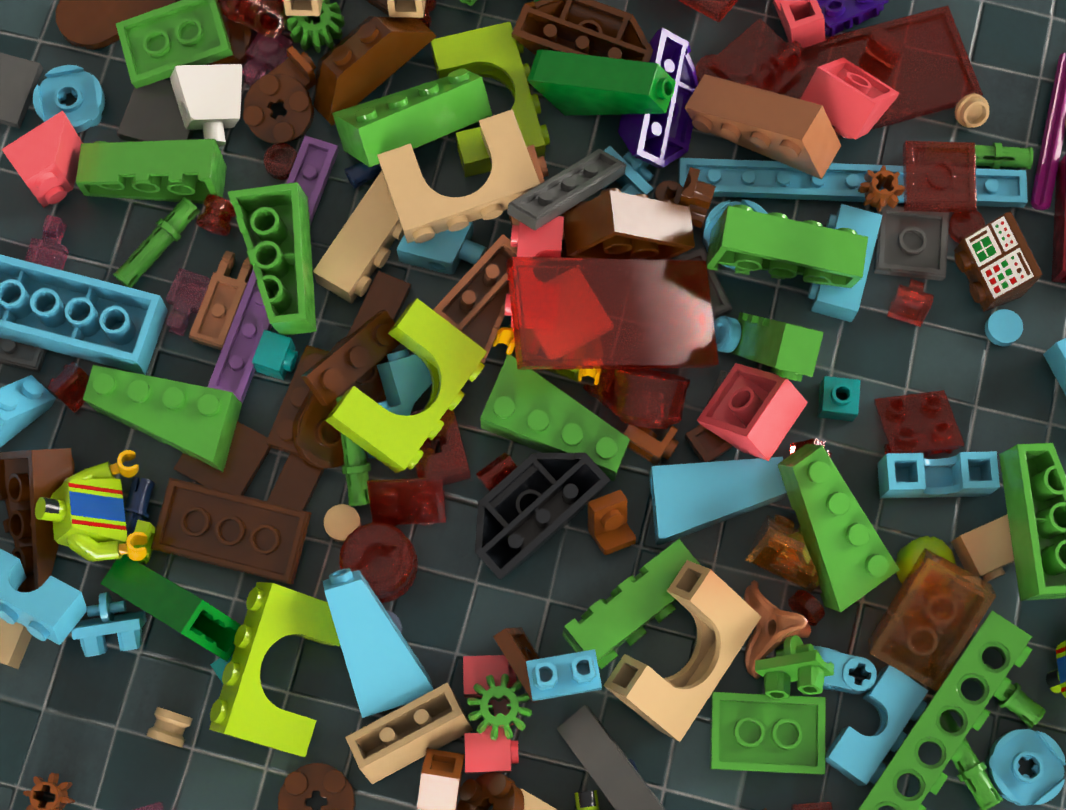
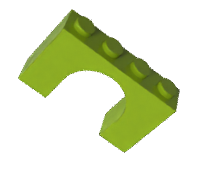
[431,21,550,177]
[325,298,487,473]
[209,582,340,758]

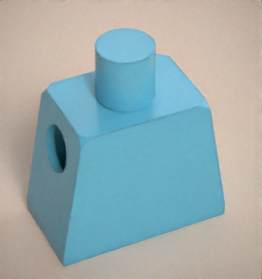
[397,222,487,275]

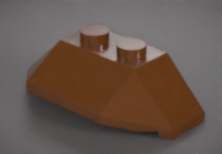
[512,0,654,62]
[314,16,436,126]

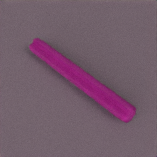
[1030,53,1066,210]

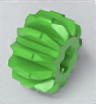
[286,0,345,53]
[467,674,532,741]

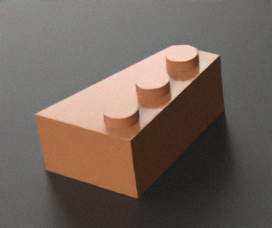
[433,234,517,364]

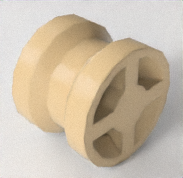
[146,707,193,748]

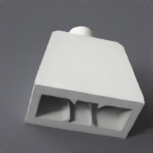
[170,64,242,147]

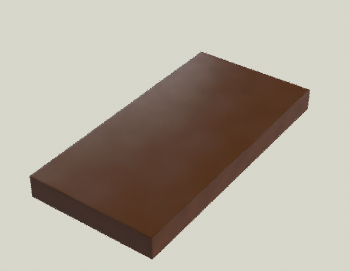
[151,478,312,584]

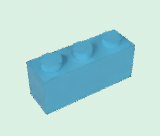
[808,204,883,322]

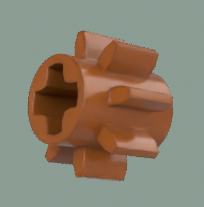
[858,165,905,213]
[23,773,75,810]

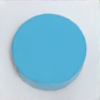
[985,309,1023,346]
[709,316,741,353]

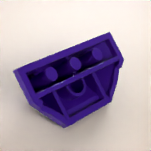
[618,28,699,169]

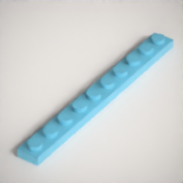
[678,158,1028,208]

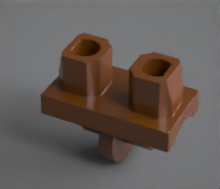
[654,167,716,228]

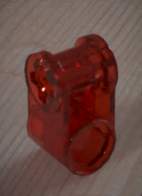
[220,0,289,37]

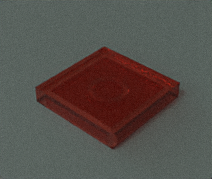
[903,141,977,213]

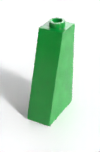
[527,50,676,116]
[100,554,241,662]

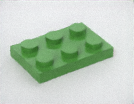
[116,0,233,89]
[710,692,826,775]

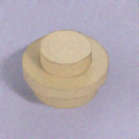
[955,93,989,128]

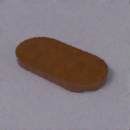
[56,0,181,50]
[292,335,392,469]

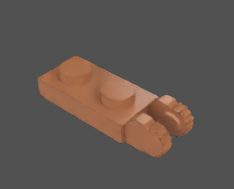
[189,251,253,350]

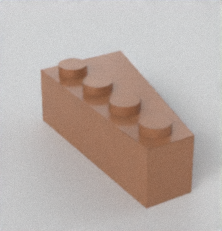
[684,74,841,180]

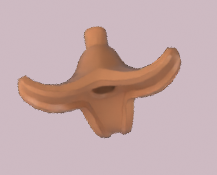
[743,580,811,679]

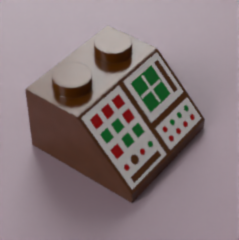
[954,211,1043,312]

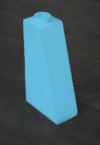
[649,457,787,545]
[323,569,434,718]

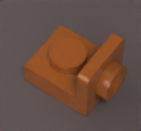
[268,46,316,105]
[623,423,679,466]
[588,489,636,555]

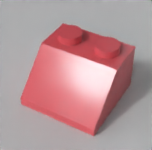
[801,57,899,140]
[1,110,83,208]
[697,363,808,461]

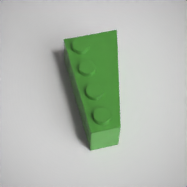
[332,69,492,167]
[76,139,227,205]
[228,182,317,336]
[705,205,868,288]
[730,312,824,382]
[480,354,630,481]
[83,365,242,472]
[999,443,1066,601]
[777,444,900,612]
[562,539,700,670]

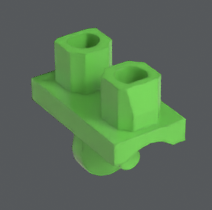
[755,635,834,700]

